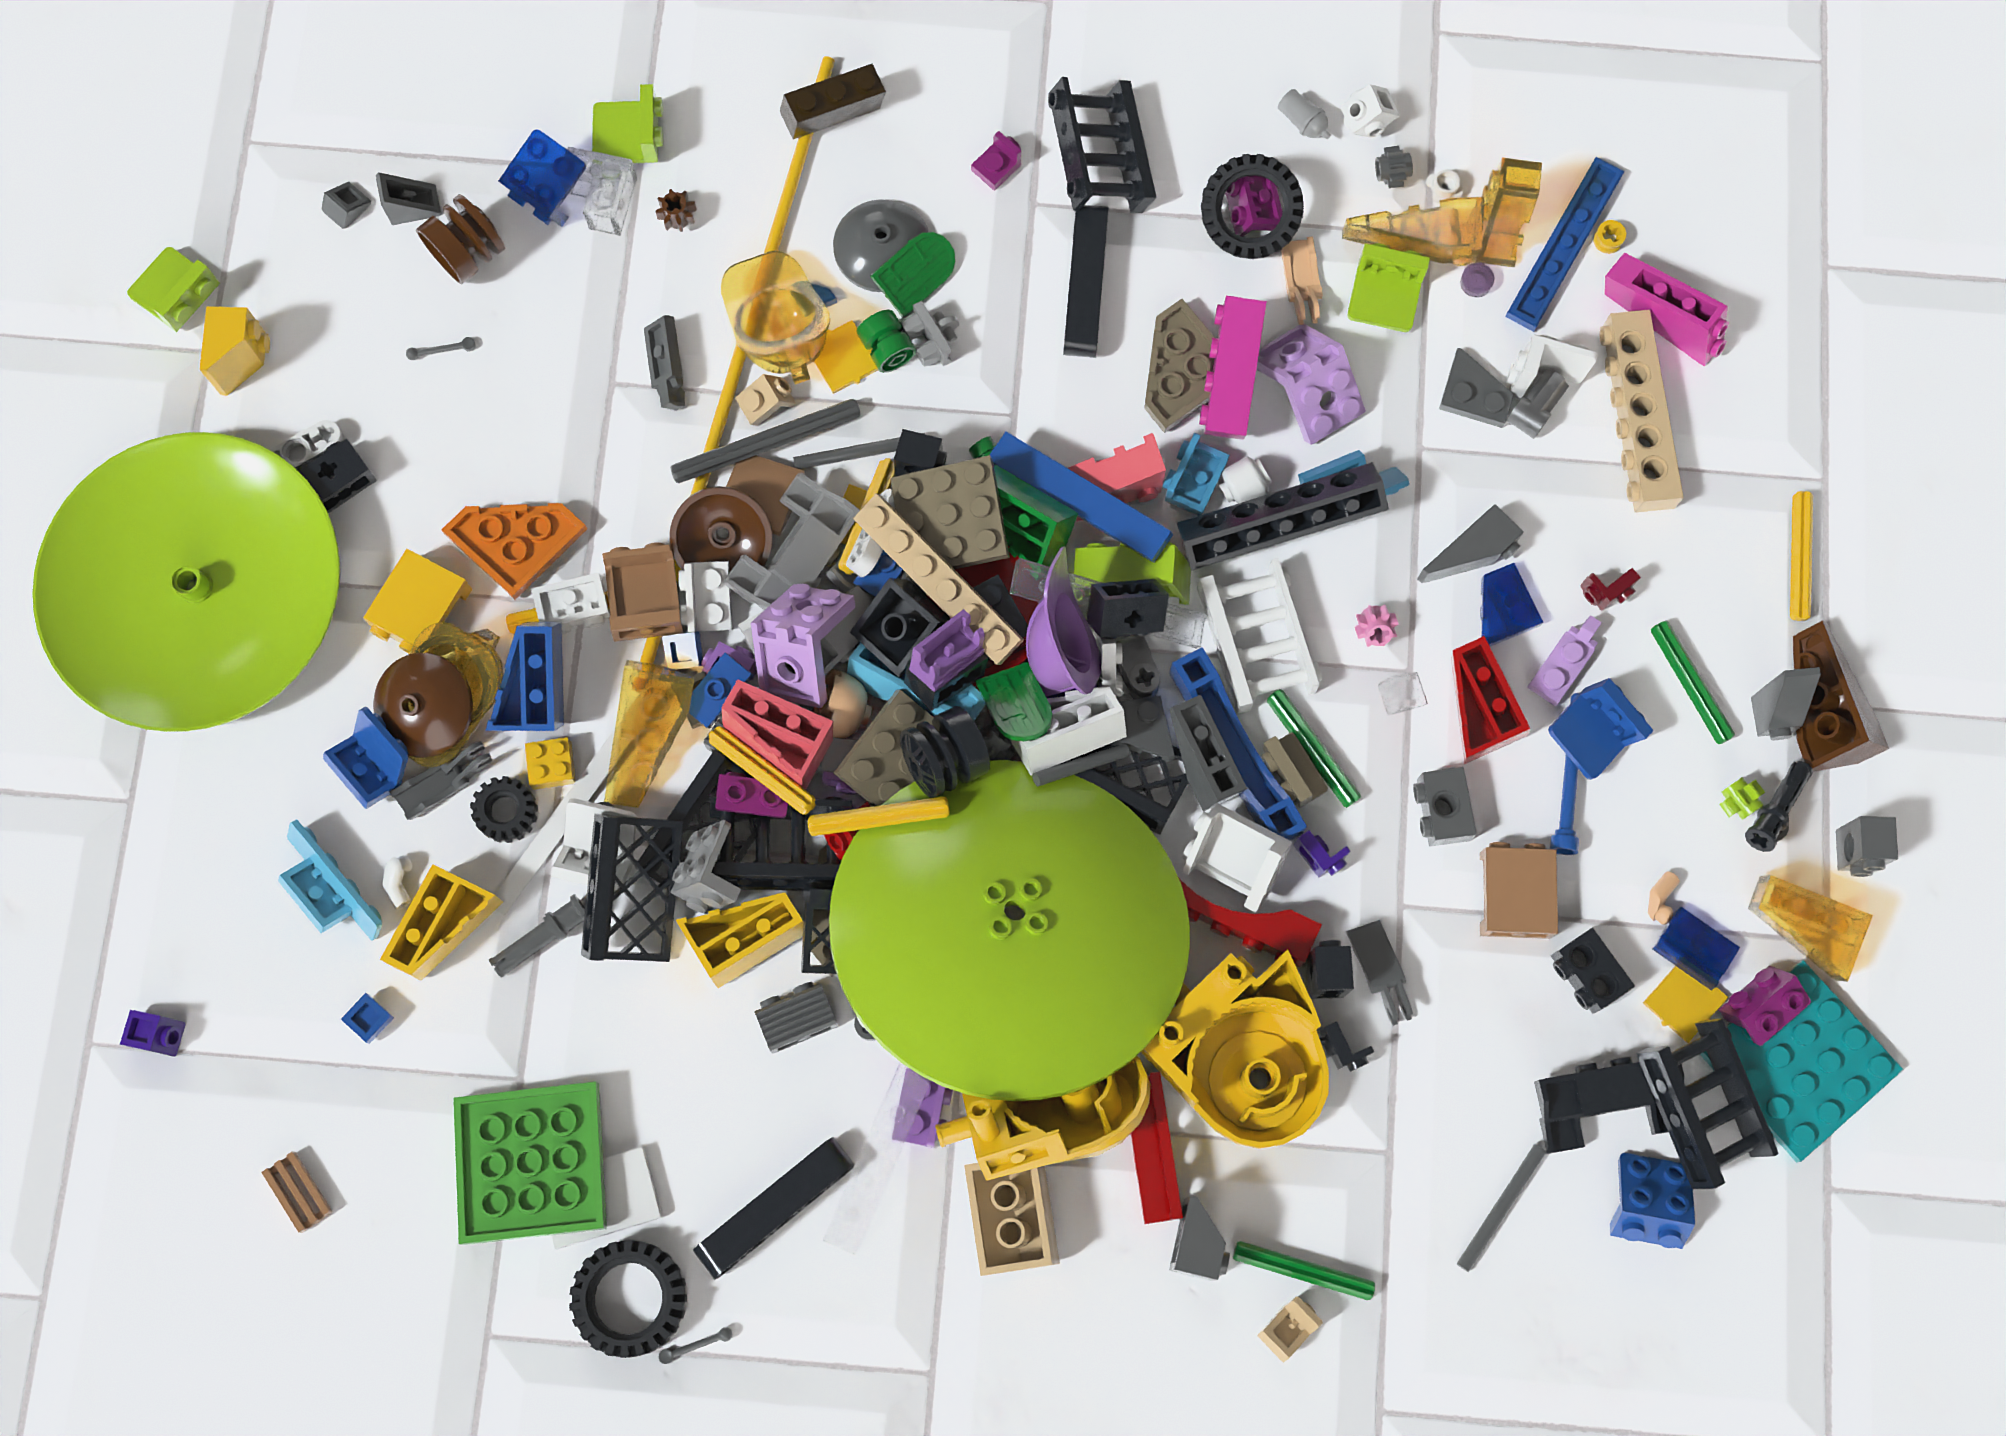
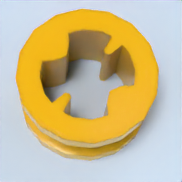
[1593,220,1627,254]

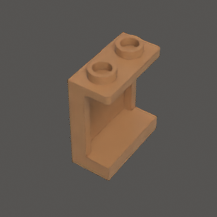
[602,542,683,642]
[1479,842,1558,939]

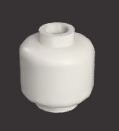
[1219,457,1272,503]

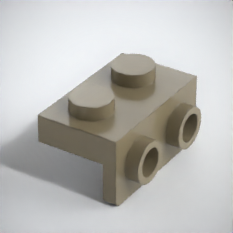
[1261,732,1328,808]

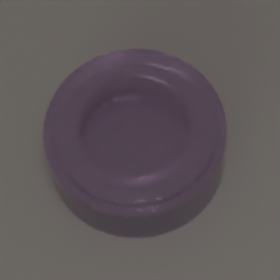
[1460,263,1495,298]

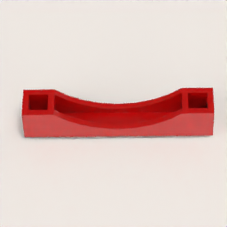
[1178,877,1322,967]

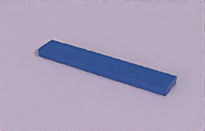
[1505,157,1625,332]
[990,431,1173,563]

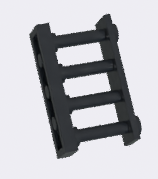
[1048,76,1157,213]
[710,796,852,891]
[1636,1018,1779,1189]

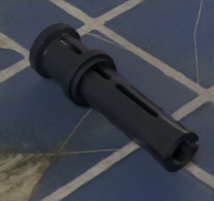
[1745,761,1813,852]

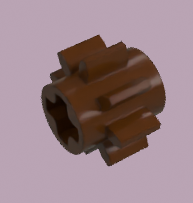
[655,189,697,232]

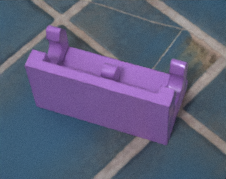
[909,609,985,692]

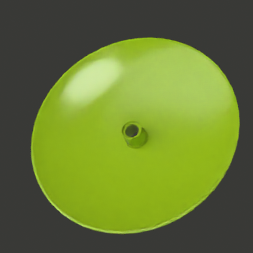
[32,432,340,732]

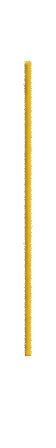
[632,56,835,692]

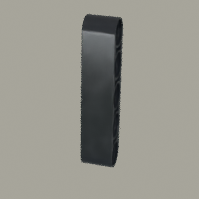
[1063,205,1109,358]
[693,1137,855,1280]

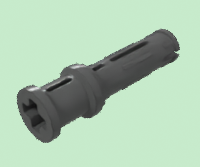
[488,894,585,978]

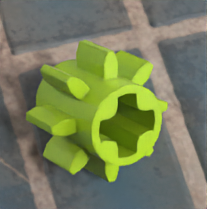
[1719,777,1766,820]

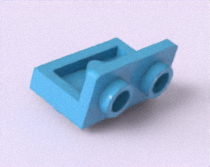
[1163,433,1230,516]

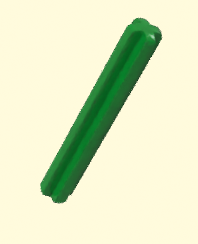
[1651,620,1735,745]
[1267,689,1361,808]
[1233,1241,1375,1300]

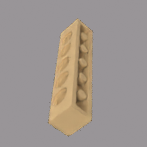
[1599,310,1684,513]

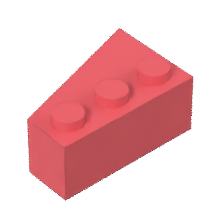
[1068,433,1166,521]
[721,679,834,790]

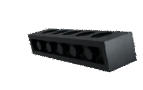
[1176,462,1389,571]

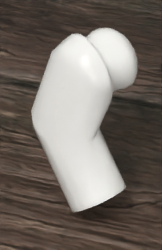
[382,855,412,910]

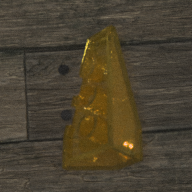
[1341,197,1485,266]
[604,660,694,808]

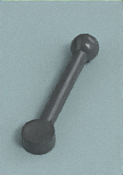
[406,337,476,361]
[658,1327,733,1364]

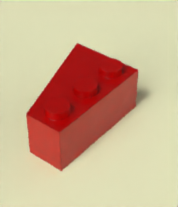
[1451,636,1531,765]

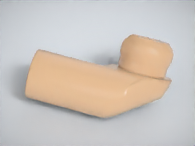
[1648,871,1680,925]

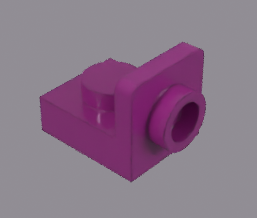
[971,131,1022,191]

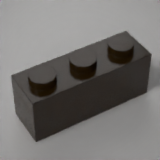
[779,63,886,140]

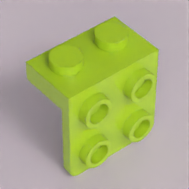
[592,84,663,164]
[1347,243,1430,333]
[127,247,220,333]

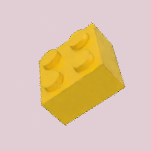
[525,737,576,790]

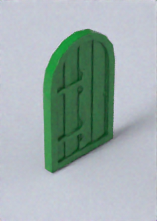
[870,232,956,318]
[975,662,1053,742]

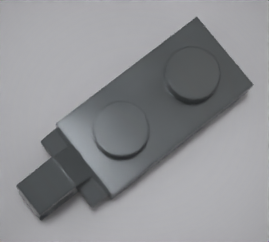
[643,315,685,411]

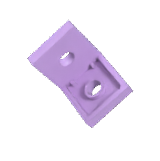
[1257,324,1366,445]
[751,584,855,708]

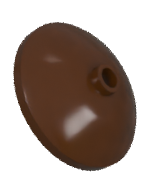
[669,486,773,572]
[373,653,473,758]

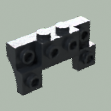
[1534,1056,1685,1154]

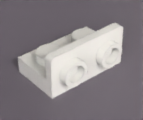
[679,561,732,633]
[531,572,610,635]

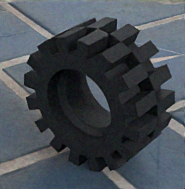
[470,776,538,843]

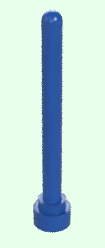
[1550,693,1580,855]

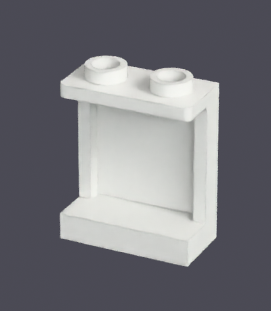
[1182,803,1293,913]

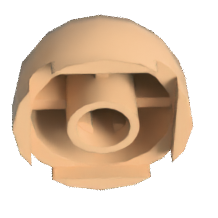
[812,668,872,739]

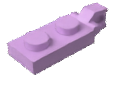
[1527,615,1602,707]

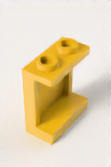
[363,548,472,654]

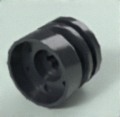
[900,706,990,798]

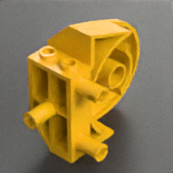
[1141,949,1329,1149]
[935,1056,1150,1181]

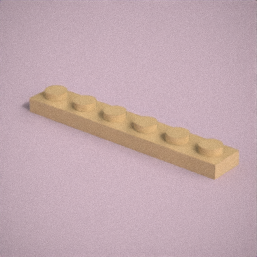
[853,493,1024,665]

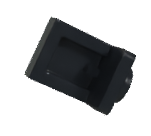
[1319,1021,1375,1072]

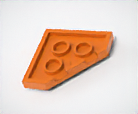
[441,503,587,600]

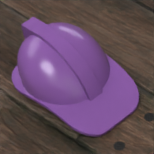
[1026,547,1101,697]

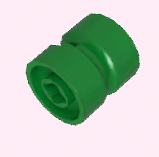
[856,309,917,373]

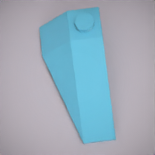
[847,642,986,721]

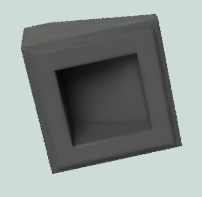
[321,181,372,229]

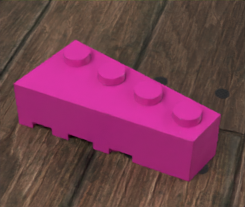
[1199,295,1267,440]

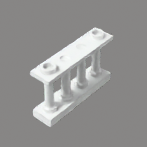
[1197,557,1322,715]

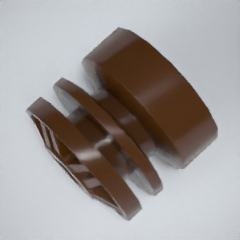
[415,194,505,285]

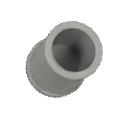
[1277,89,1331,140]

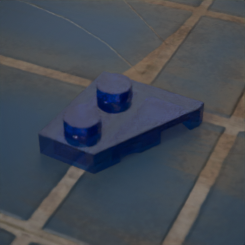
[1480,563,1544,647]

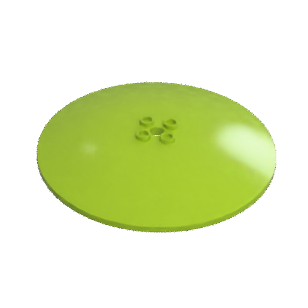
[829,760,1190,1101]

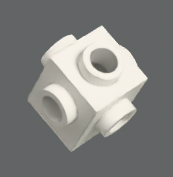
[1340,84,1400,138]

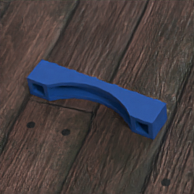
[1169,647,1307,841]

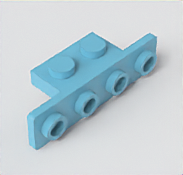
[278,819,382,941]

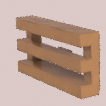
[261,1151,333,1233]

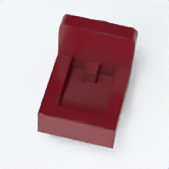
[1580,568,1641,611]

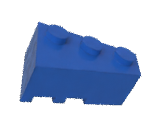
[485,622,564,731]

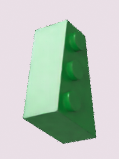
[994,465,1078,581]

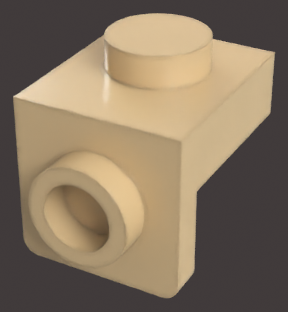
[735,374,796,426]
[1257,1296,1323,1363]

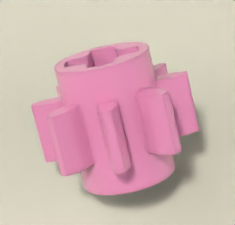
[1354,604,1399,647]

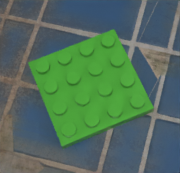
[453,1081,607,1245]

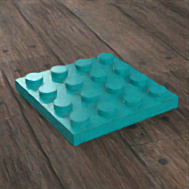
[1700,960,1904,1163]

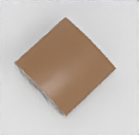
[726,455,805,536]

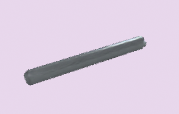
[670,399,860,484]

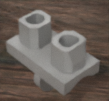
[900,301,960,367]

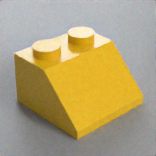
[199,306,270,396]

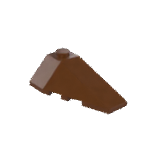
[1793,620,1889,772]

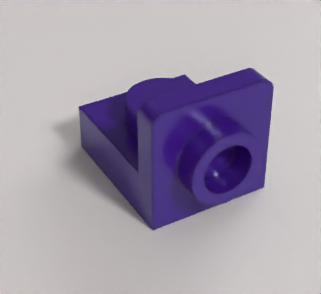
[1293,830,1351,878]
[119,1009,186,1057]

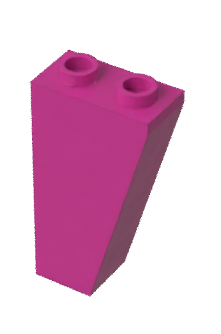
[1605,252,1729,366]

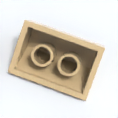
[964,1163,1060,1276]

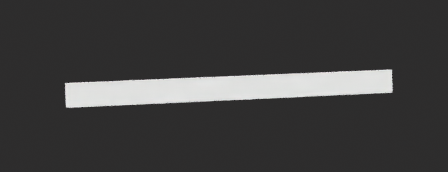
[495,663,679,916]

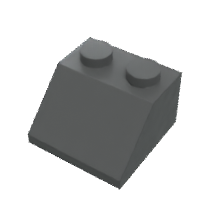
[1169,1195,1230,1281]

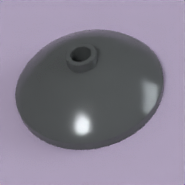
[833,199,929,292]

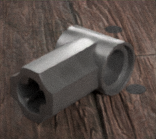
[1506,370,1569,439]

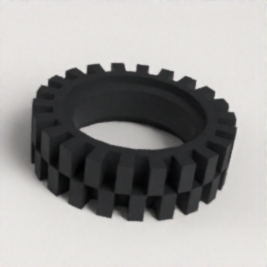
[1201,153,1304,259]
[569,1240,687,1358]

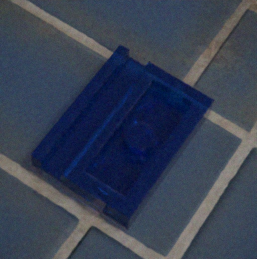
[1652,906,1741,990]

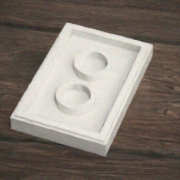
[551,1147,662,1250]

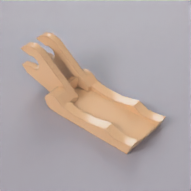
[1281,236,1323,325]

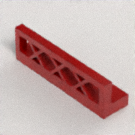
[1130,1071,1183,1225]

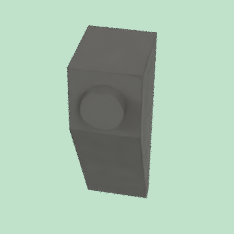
[1417,504,1524,584]
[1751,667,1821,741]
[1169,695,1247,812]

